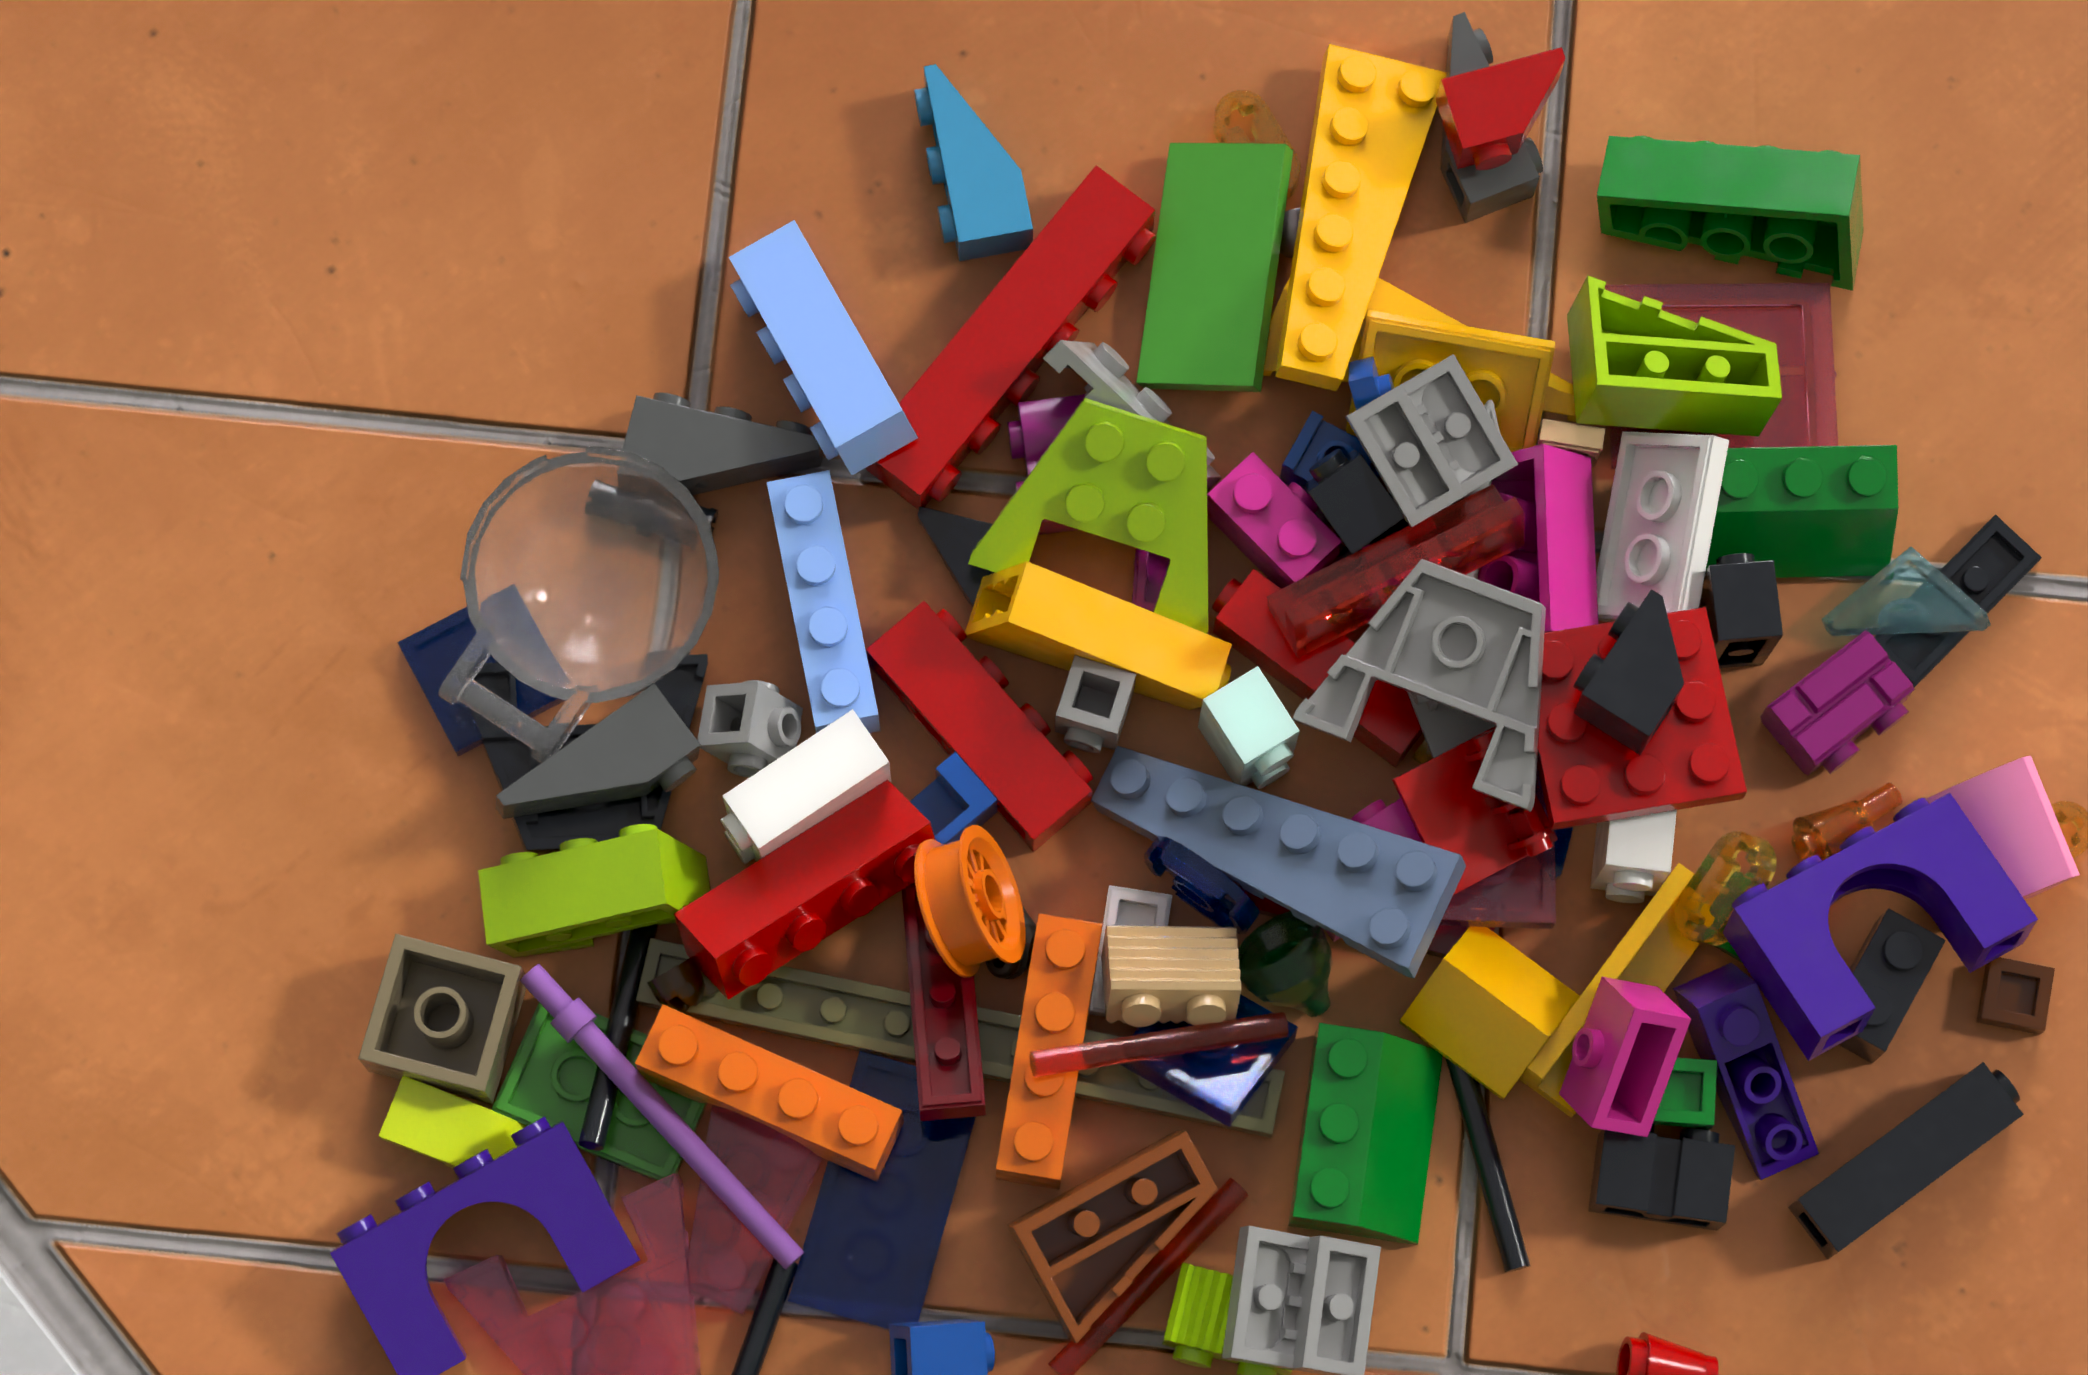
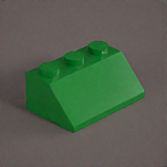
[1706,445,1899,578]
[1288,1023,1443,1245]

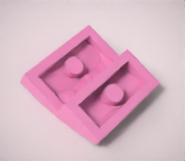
[1926,756,2080,900]

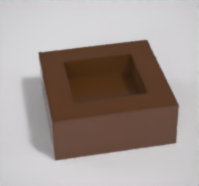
[1976,957,2055,1035]

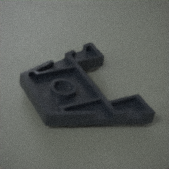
[457,654,708,855]

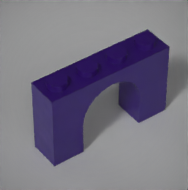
[1723,793,2038,1061]
[330,1116,640,1375]

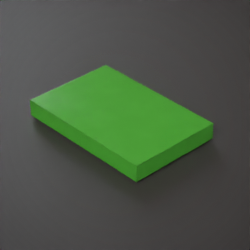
[491,1002,707,1187]

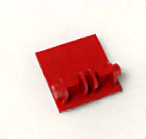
[1392,725,1558,895]

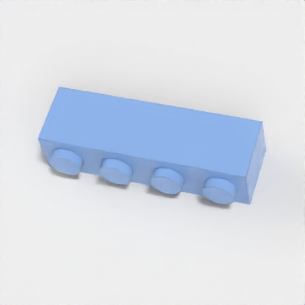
[729,220,918,475]
[767,470,880,733]

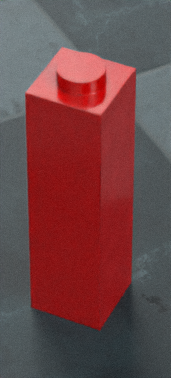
[1212,569,1423,768]

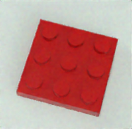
[1537,607,1747,830]

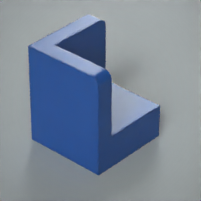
[910,752,998,845]

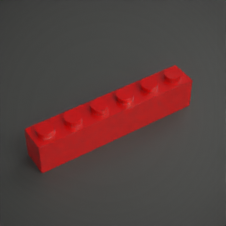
[865,165,1157,510]

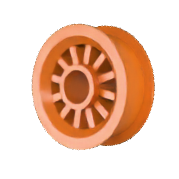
[914,825,1026,978]

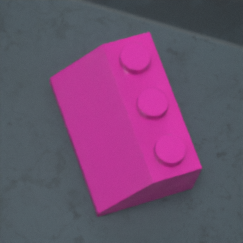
[1448,444,1598,632]

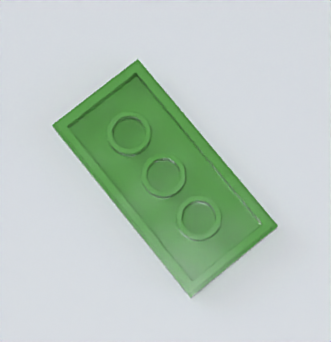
[1136,143,1293,392]

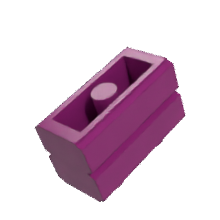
[1760,630,1915,776]

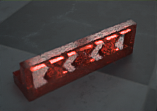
[1267,484,1524,658]

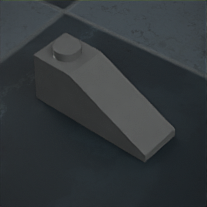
[496,683,701,819]

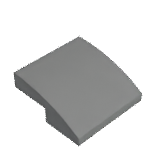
[1346,354,1518,528]
[1222,1226,1381,1375]

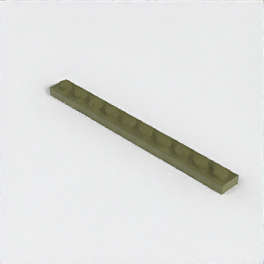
[636,938,1285,1138]

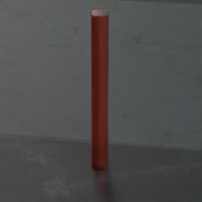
[1029,1012,1288,1078]
[1048,1178,1249,1375]

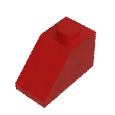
[1436,47,1566,170]

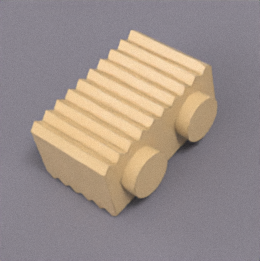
[1101,926,1241,1028]

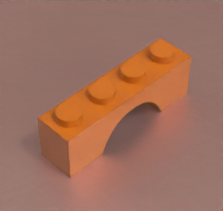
[996,913,1103,1190]
[635,1004,904,1182]

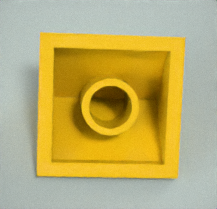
[1399,919,1580,1100]

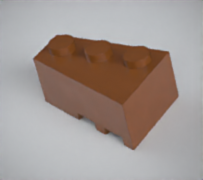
[1007,1130,1218,1344]

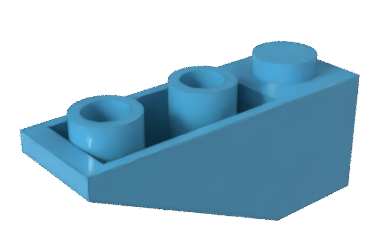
[914,64,1033,262]

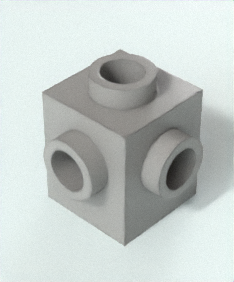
[697,680,803,778]

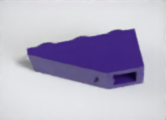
[1673,963,1819,1180]

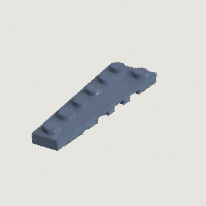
[1091,746,1466,979]

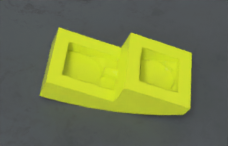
[379,1076,527,1168]

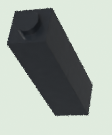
[1788,1062,2024,1259]

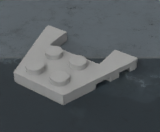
[1292,559,1546,812]

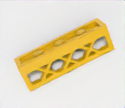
[1519,863,1724,1118]

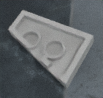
[1043,340,1221,491]

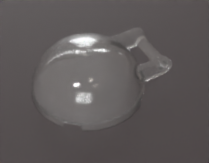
[438,447,719,763]

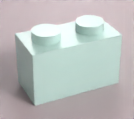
[1198,666,1300,789]

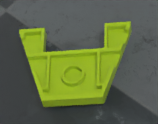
[968,398,1209,634]

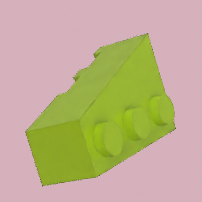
[1567,275,1782,437]
[478,824,710,958]

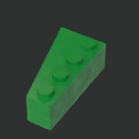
[1597,136,1864,291]

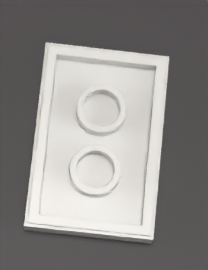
[1596,431,1729,622]

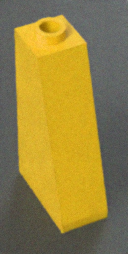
[965,561,1232,710]

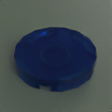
[1144,836,1260,935]

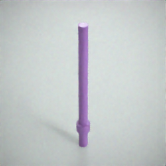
[520,964,805,1270]

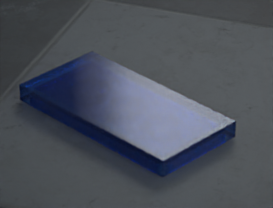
[788,1051,985,1331]

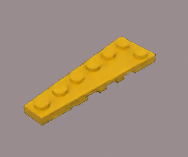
[1275,44,1447,391]

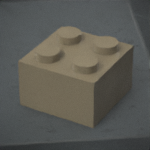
[358,934,527,1104]

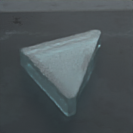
[1822,546,1991,636]

